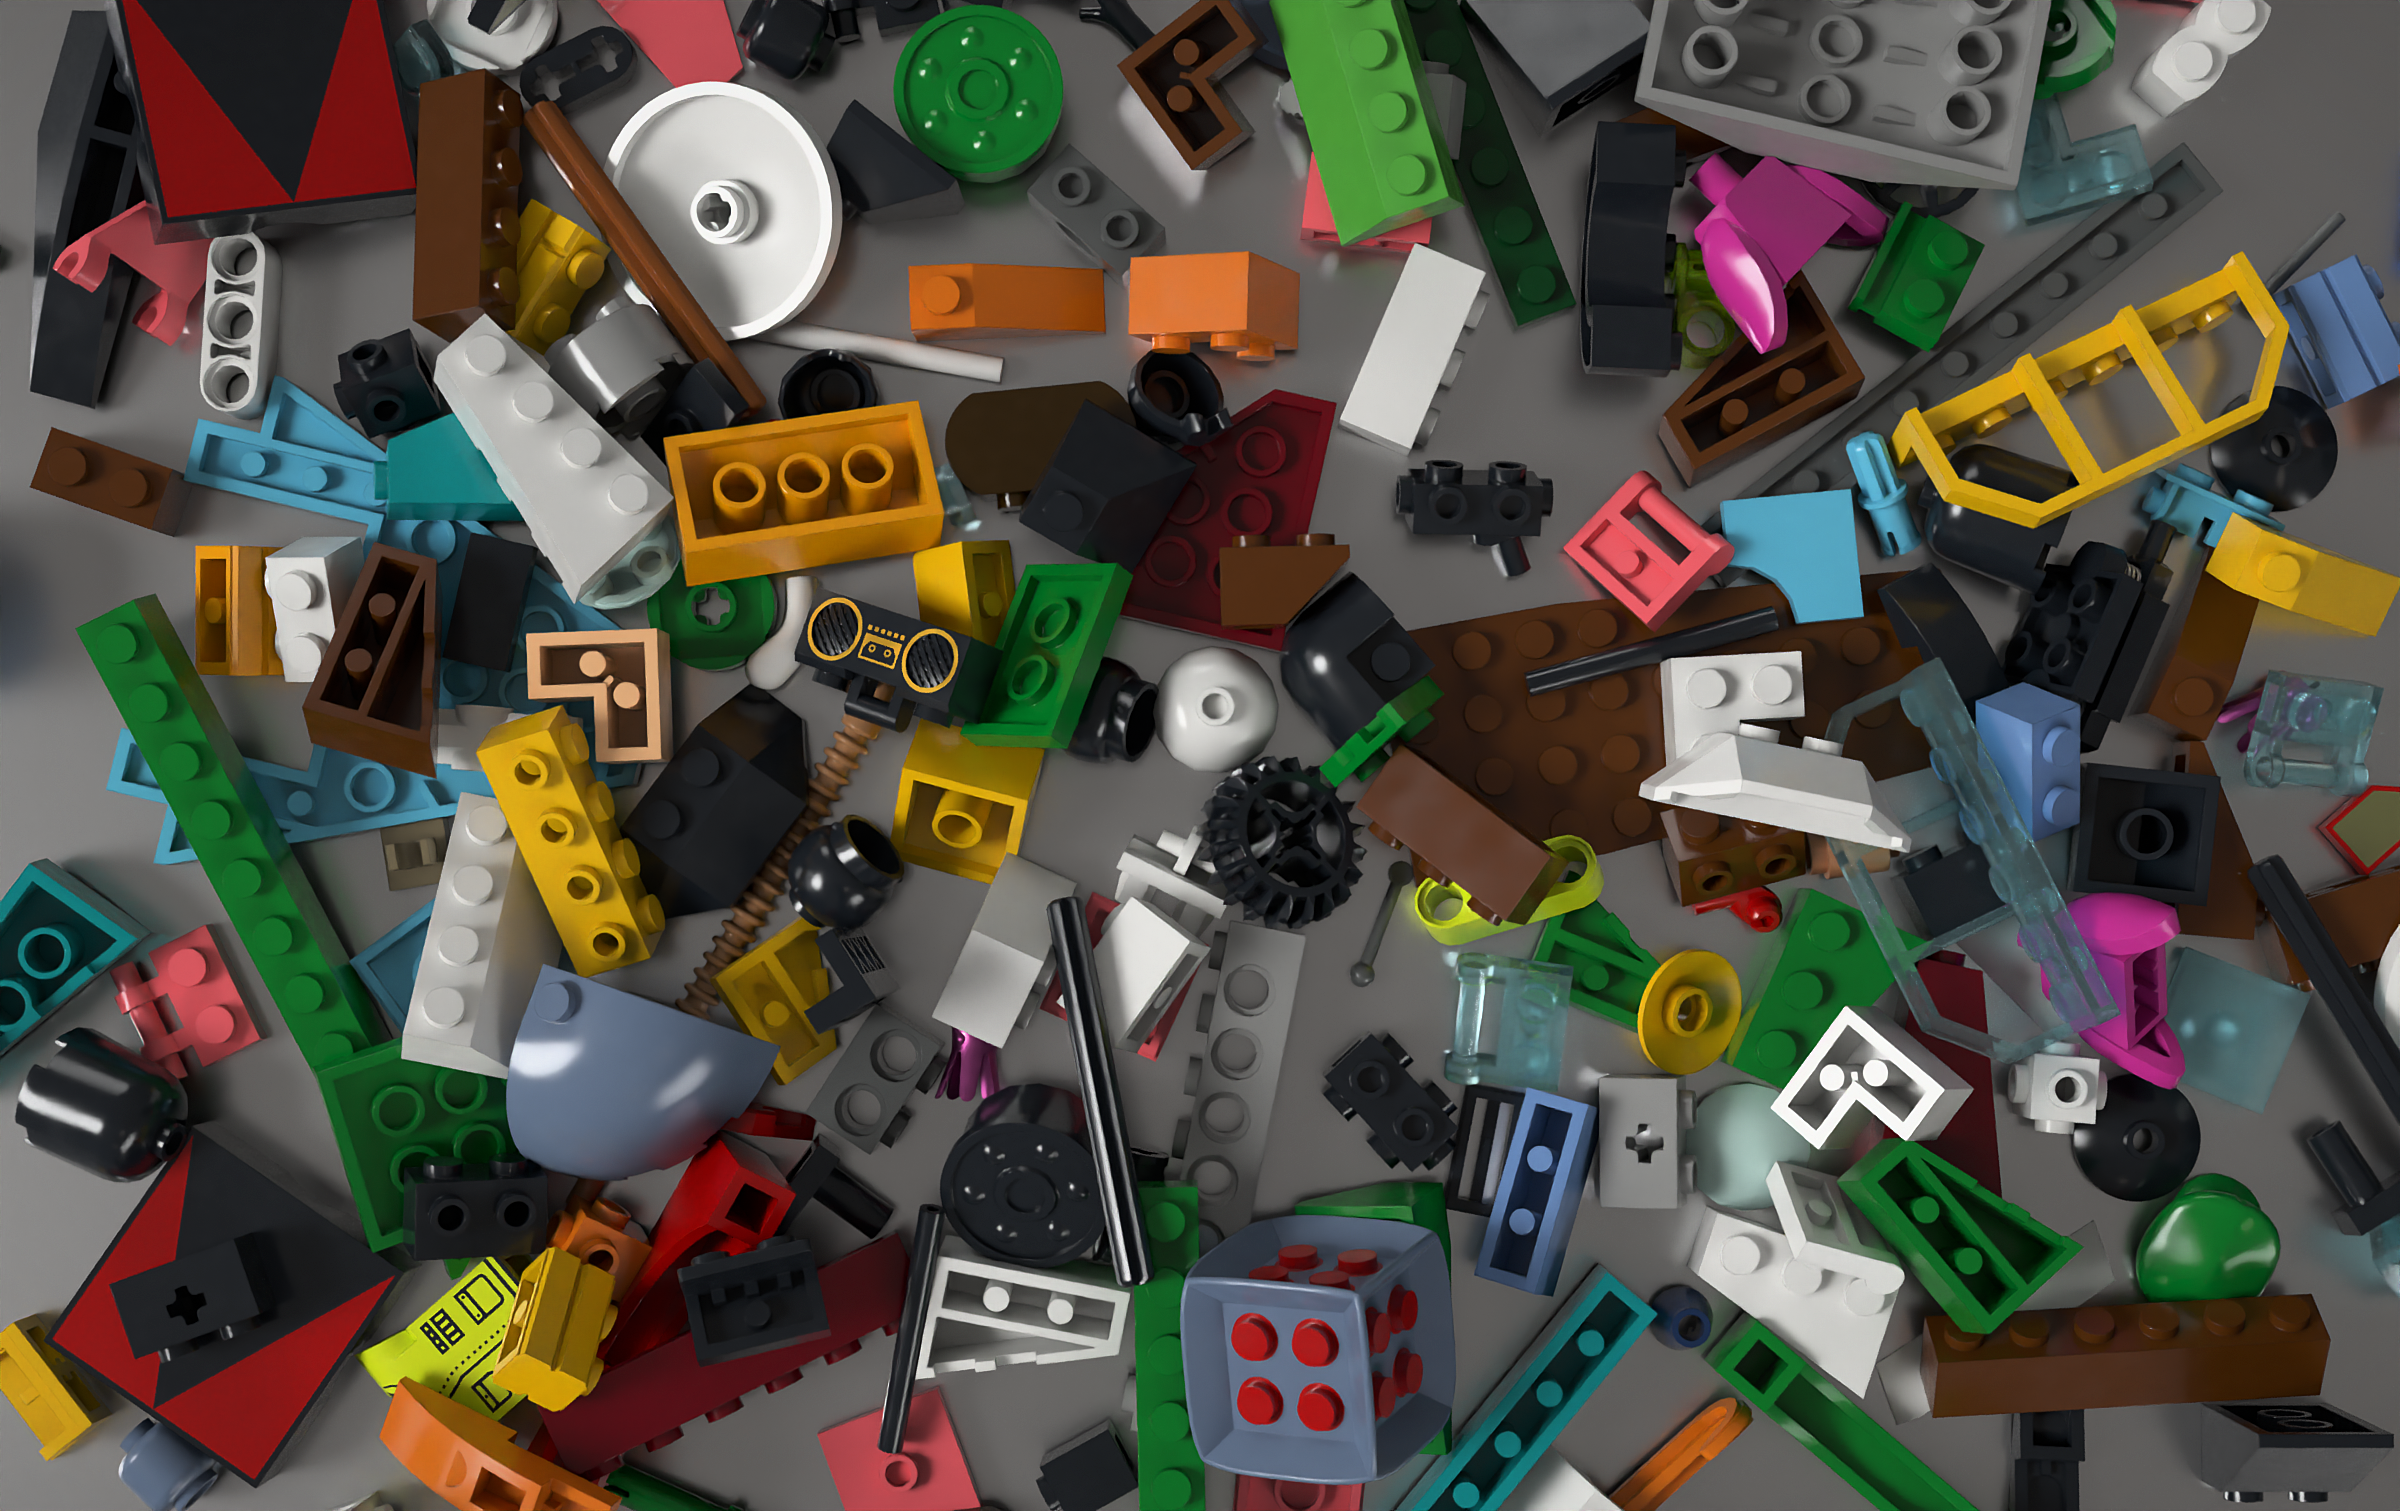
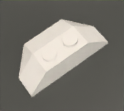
[1638,723,1912,853]

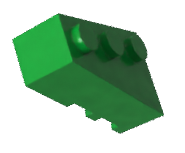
[1720,888,1930,1090]
[1836,1138,2084,1334]

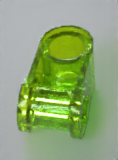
[1669,242,1735,369]

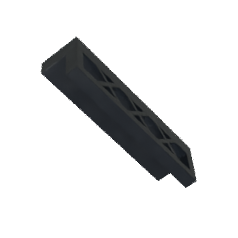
[804,926,901,1035]

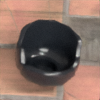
[778,348,879,420]

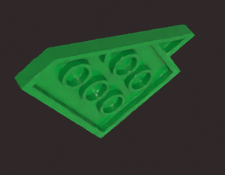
[312,1036,521,1280]

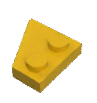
[709,916,837,1085]

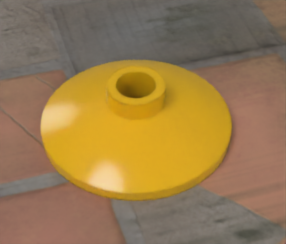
[1638,949,1742,1075]

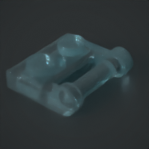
[2243,670,2384,798]
[1443,952,1574,1092]

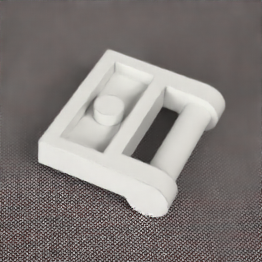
[1765,1160,1905,1295]

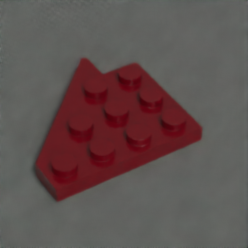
[1119,389,1337,653]

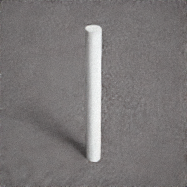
[751,320,1005,383]

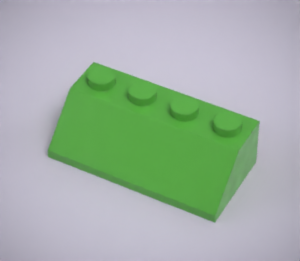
[1269,0,1465,247]

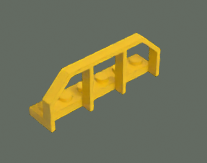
[1887,251,2290,529]

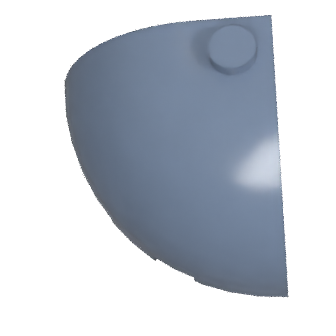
[506,963,781,1181]

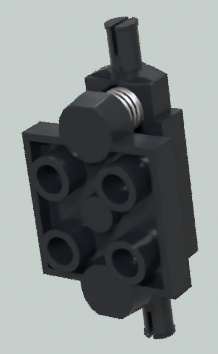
[2002,519,2178,755]

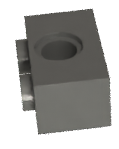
[1027,143,1166,289]

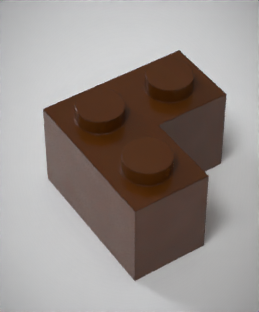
[1116,0,1269,170]

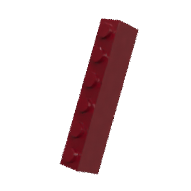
[537,1232,910,1482]

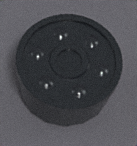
[940,1083,1106,1269]

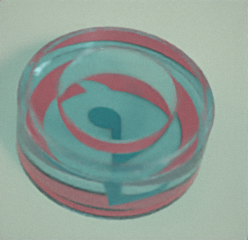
[934,462,978,527]

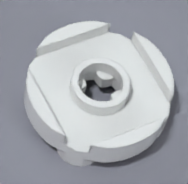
[427,0,558,76]

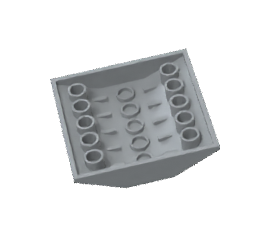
[1634,0,2052,190]

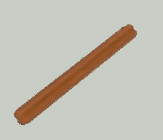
[523,100,767,422]

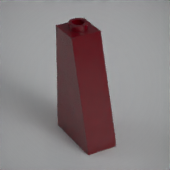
[1866,947,2002,1198]

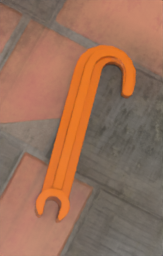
[1609,1397,1754,1511]

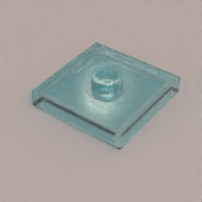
[2163,946,2311,1115]

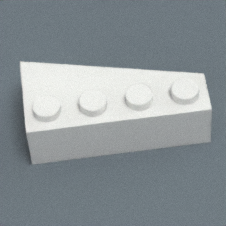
[433,313,674,604]

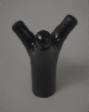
[1079,0,1155,51]

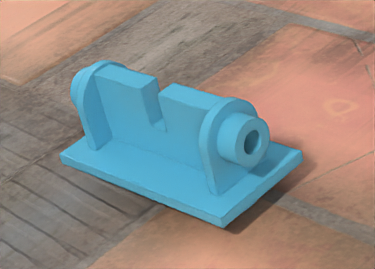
[2142,463,2285,548]

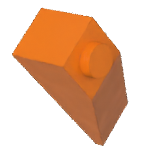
[908,263,1106,342]

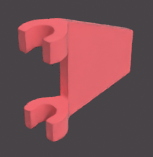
[595,0,744,88]
[53,200,214,346]

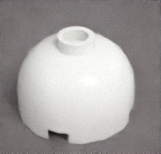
[1153,646,1279,774]

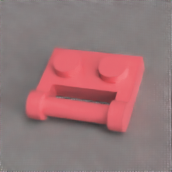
[1563,470,1735,633]

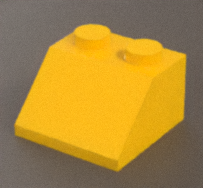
[890,718,1045,885]

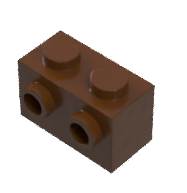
[1660,807,1806,907]

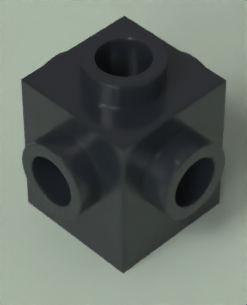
[333,328,441,439]

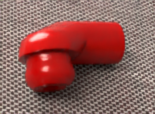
[1691,886,1783,933]

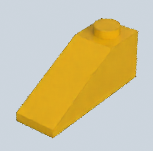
[2205,512,2400,637]

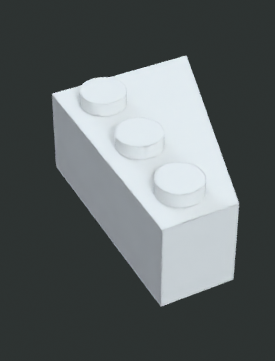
[1687,1206,1900,1399]
[915,1235,1131,1380]

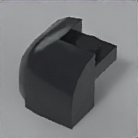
[1279,571,1436,752]

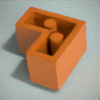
[1128,251,1300,361]

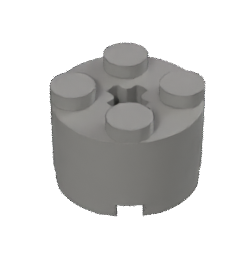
[544,296,695,439]

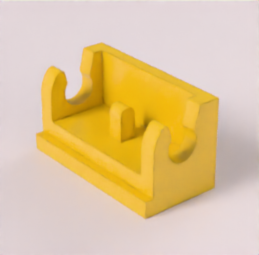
[0,1314,113,1461]

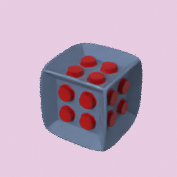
[1180,1215,1456,1485]

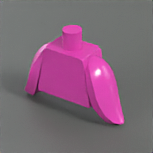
[1689,152,1890,354]
[2017,892,2186,1090]

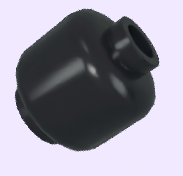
[736,0,836,81]

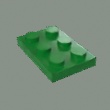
[960,563,1133,749]

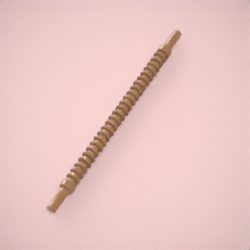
[565,682,895,1204]

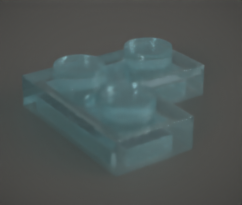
[2014,93,2153,227]

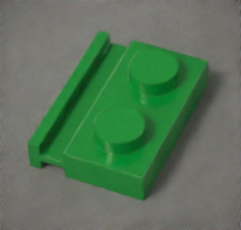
[1847,201,1985,353]

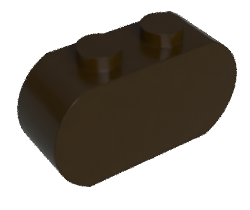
[945,381,1137,511]

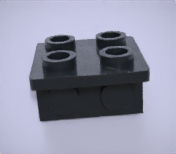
[677,1235,831,1368]

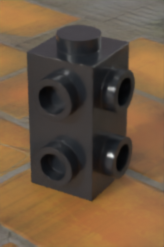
[1322,1031,1459,1172]

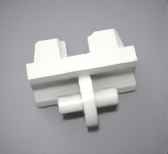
[1115,824,1228,938]

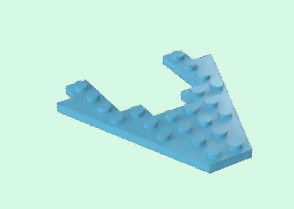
[106,375,642,865]

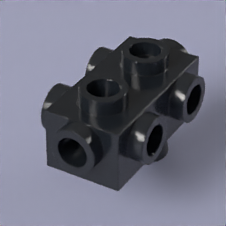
[1395,460,1553,577]

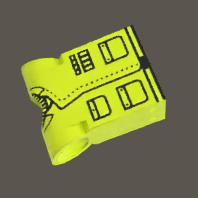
[354,1254,534,1423]

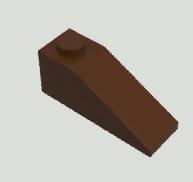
[2127,545,2260,742]
[2161,741,2265,940]

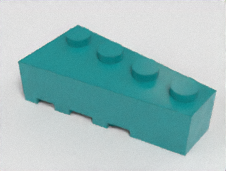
[0,858,152,1056]

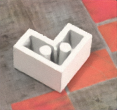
[1660,651,1805,766]
[932,852,1077,1049]
[1771,1005,1974,1150]

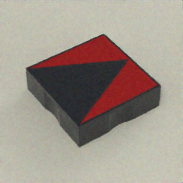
[104,0,417,245]
[43,1120,422,1489]

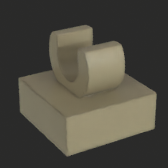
[380,818,451,891]

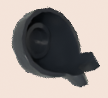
[1127,349,1233,446]

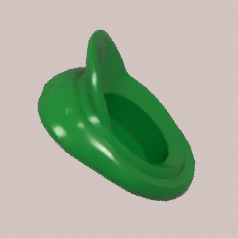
[2136,1173,2281,1303]

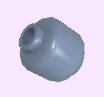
[119,1418,218,1511]

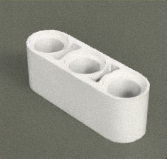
[200,232,283,420]

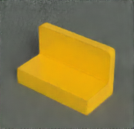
[913,540,1016,647]

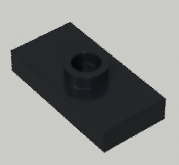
[640,358,750,467]

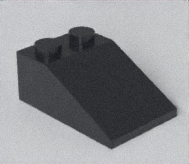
[2201,1404,2394,1503]

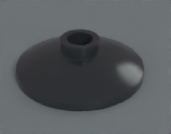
[2209,386,2338,512]
[2072,1074,2201,1202]

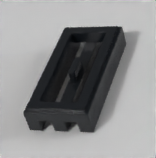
[1444,1081,1526,1218]

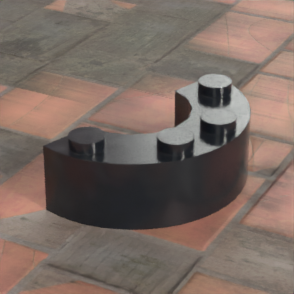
[1580,121,1687,378]

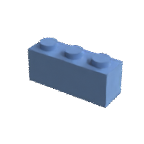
[1474,1087,1599,1297]

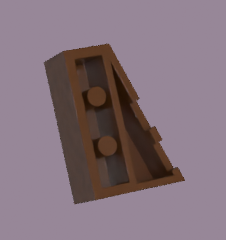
[1658,269,1865,488]
[302,542,443,779]

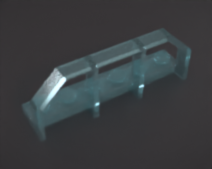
[1824,657,2121,1064]

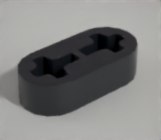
[519,26,638,115]

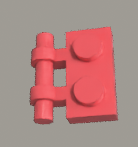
[109,924,267,1081]

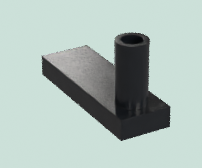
[2306,1120,2400,1236]
[773,1133,894,1239]

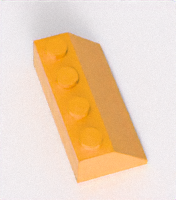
[663,400,944,587]

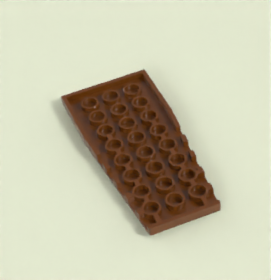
[1389,568,1964,888]

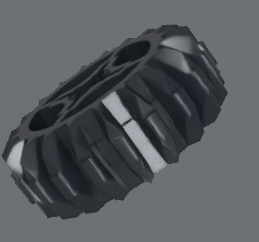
[1196,755,1368,929]

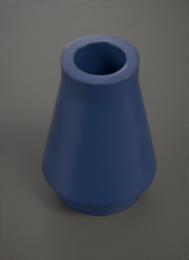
[1650,1286,1713,1350]

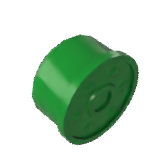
[893,5,1064,183]

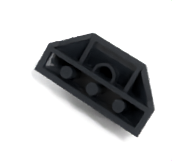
[619,683,810,921]

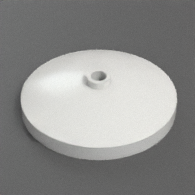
[600,82,842,341]

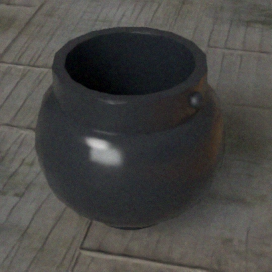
[1061,656,1159,764]
[788,814,905,929]

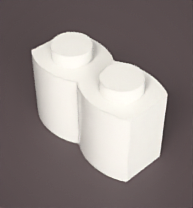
[2132,0,2271,118]

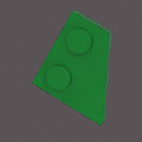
[1319,675,1444,788]
[1522,870,1661,1033]

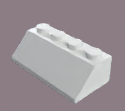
[401,792,563,1079]

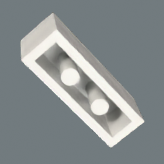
[1338,243,1490,457]

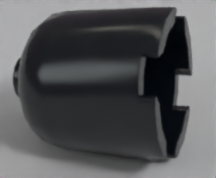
[1917,444,2079,596]
[15,1027,189,1183]

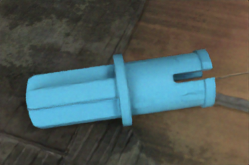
[1846,431,1922,556]

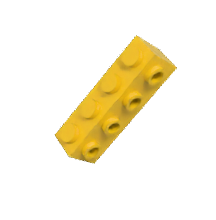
[476,705,665,978]

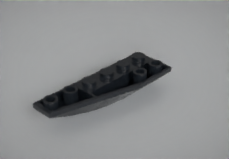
[30,10,145,409]

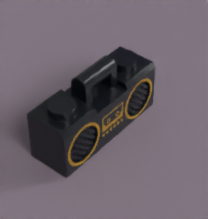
[794,587,1004,733]

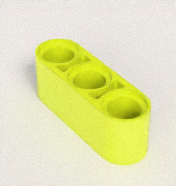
[1414,835,1604,946]

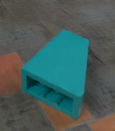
[373,413,525,521]

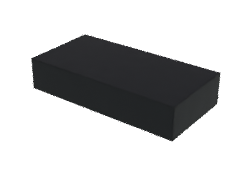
[442,532,538,673]

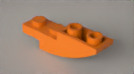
[379,1376,622,1511]

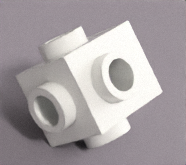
[2008,1040,2107,1134]

